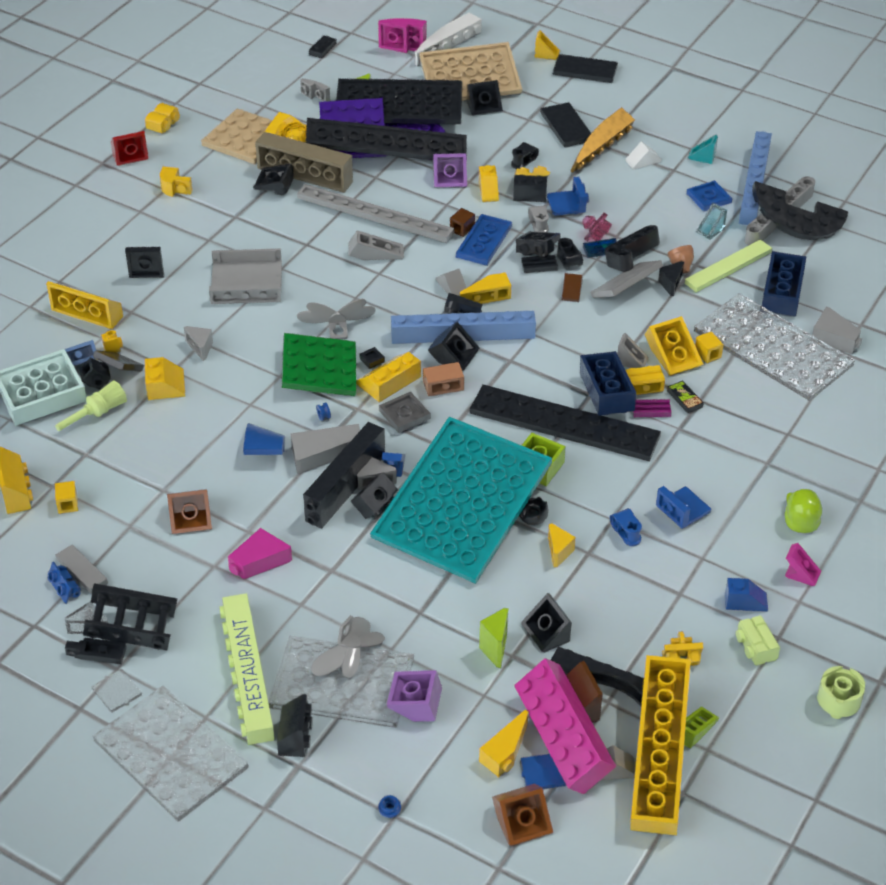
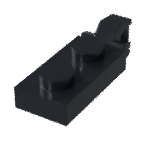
[65,637,127,665]

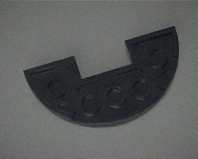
[752,181,848,240]

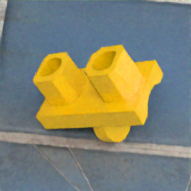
[662,631,704,666]

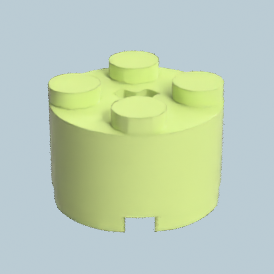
[817,666,865,719]

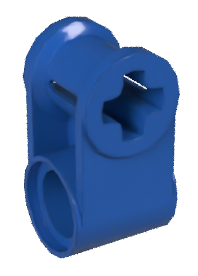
[610,508,642,546]

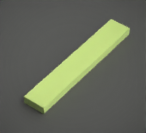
[684,240,772,292]

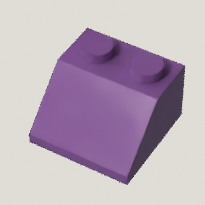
[433,154,467,187]
[387,670,442,722]

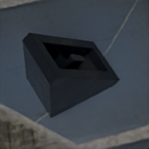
[658,261,684,296]

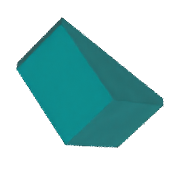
[688,134,718,164]

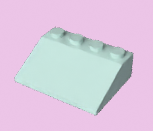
[0,349,86,426]

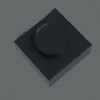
[359,347,385,369]

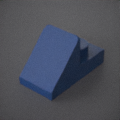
[382,452,406,477]

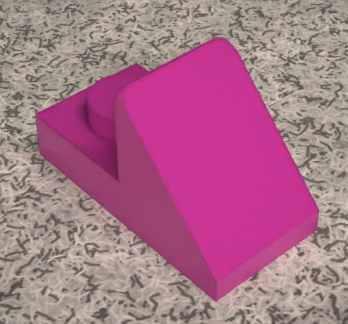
[785,543,821,586]

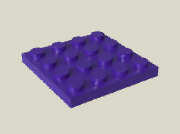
[319,98,386,158]

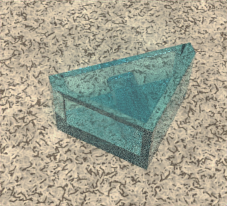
[696,203,727,240]

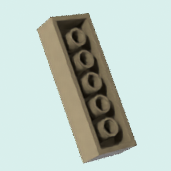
[255,132,353,193]

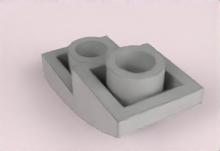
[300,78,330,101]

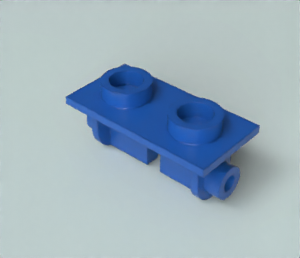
[47,562,81,604]

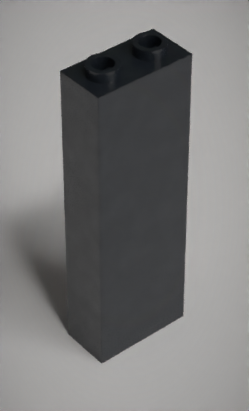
[303,422,385,529]

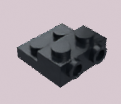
[516,231,561,257]

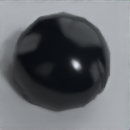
[519,497,549,526]

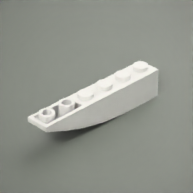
[415,12,482,66]

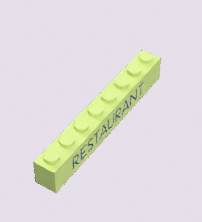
[219,593,274,745]

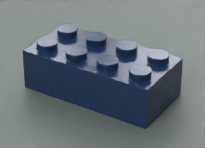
[761,251,807,317]
[580,351,636,416]

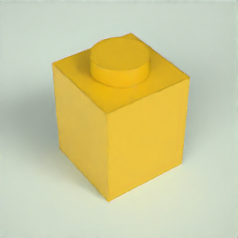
[695,331,723,363]
[55,481,78,514]

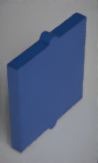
[520,754,566,789]

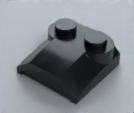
[253,164,294,195]
[444,293,483,314]

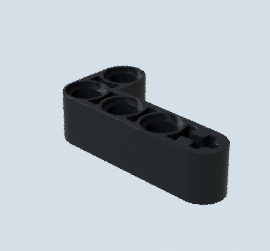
[605,225,660,271]

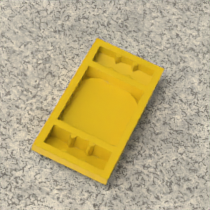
[264,112,306,142]

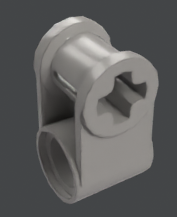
[528,205,549,232]

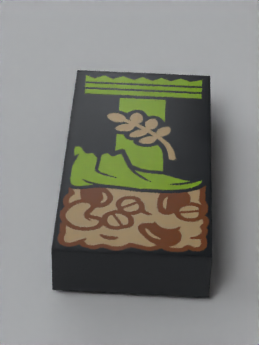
[667,380,704,413]

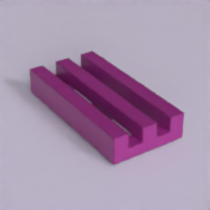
[633,399,672,417]

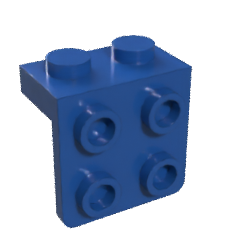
[547,177,589,216]

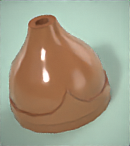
[668,245,694,274]

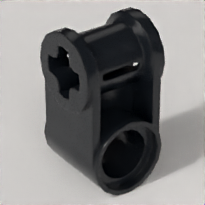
[511,142,539,169]
[557,238,583,269]

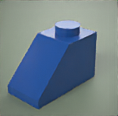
[725,578,768,612]

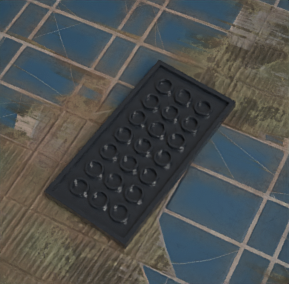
[336,78,462,125]

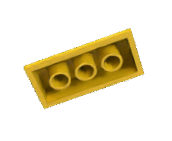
[46,281,123,329]

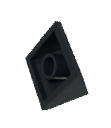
[467,80,503,115]
[521,593,572,653]

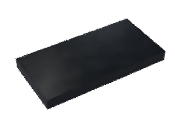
[553,54,618,83]
[540,102,591,147]

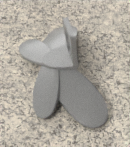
[297,298,376,339]
[311,615,385,678]

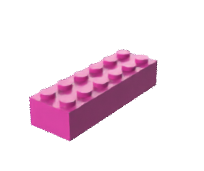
[514,658,616,794]

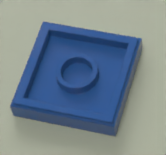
[686,180,733,212]

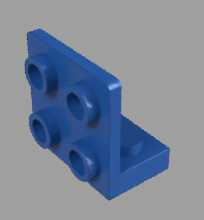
[656,486,711,529]

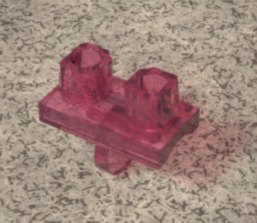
[582,212,613,243]

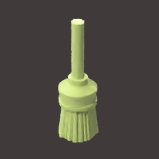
[55,380,127,431]

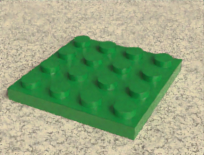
[281,333,356,396]

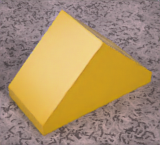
[535,30,560,60]
[548,524,576,567]

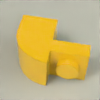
[160,166,193,197]

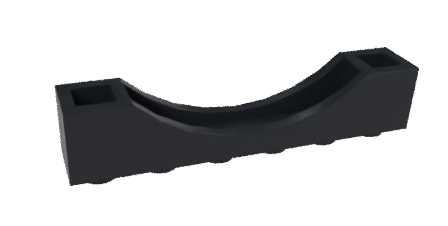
[551,646,644,706]

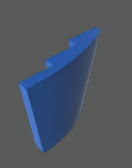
[243,423,285,455]

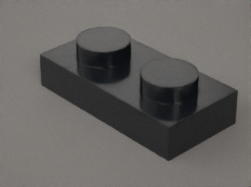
[309,35,337,59]

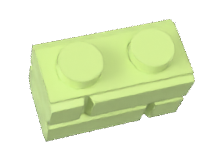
[736,615,780,666]

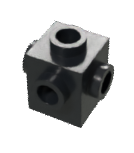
[79,357,111,390]

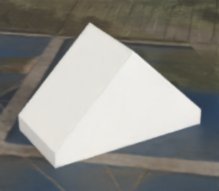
[626,141,662,170]

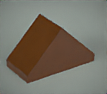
[562,273,583,302]

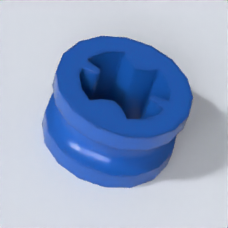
[316,402,331,421]

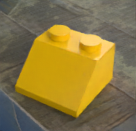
[145,357,185,400]

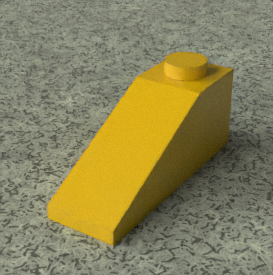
[460,272,512,304]
[479,709,529,777]

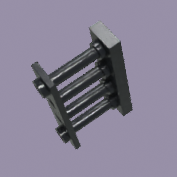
[83,583,178,651]

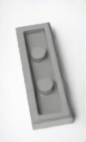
[55,545,108,594]

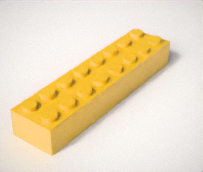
[630,655,691,835]

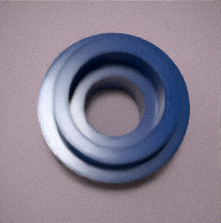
[378,795,401,818]

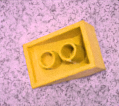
[644,316,703,376]

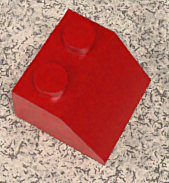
[111,131,149,166]

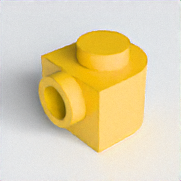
[101,330,123,353]

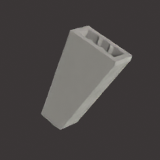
[290,424,360,474]

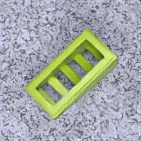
[684,706,719,748]

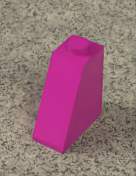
[228,528,292,579]

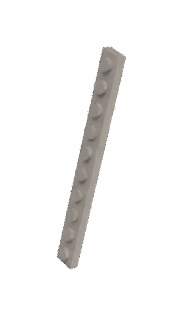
[297,184,454,243]

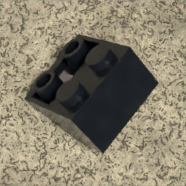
[277,694,313,757]

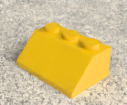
[356,352,421,402]
[0,446,34,514]

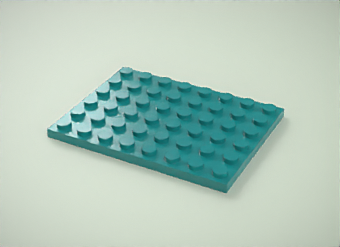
[370,416,552,584]

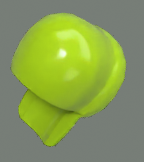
[784,489,823,533]

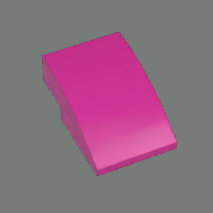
[378,18,427,53]

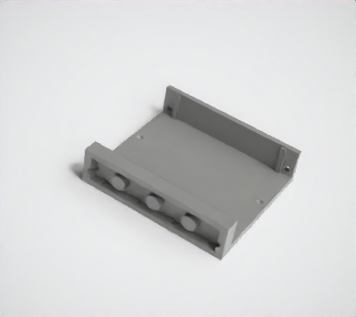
[209,248,282,304]

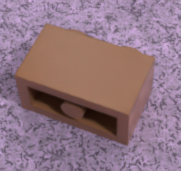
[423,362,464,397]

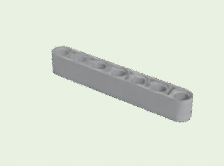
[745,176,815,245]

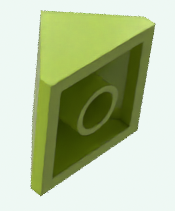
[479,608,509,668]

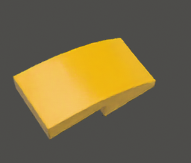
[514,166,550,177]

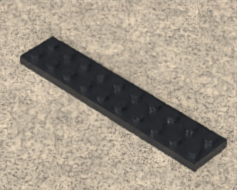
[305,118,467,161]
[470,384,661,462]

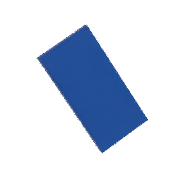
[456,214,512,266]

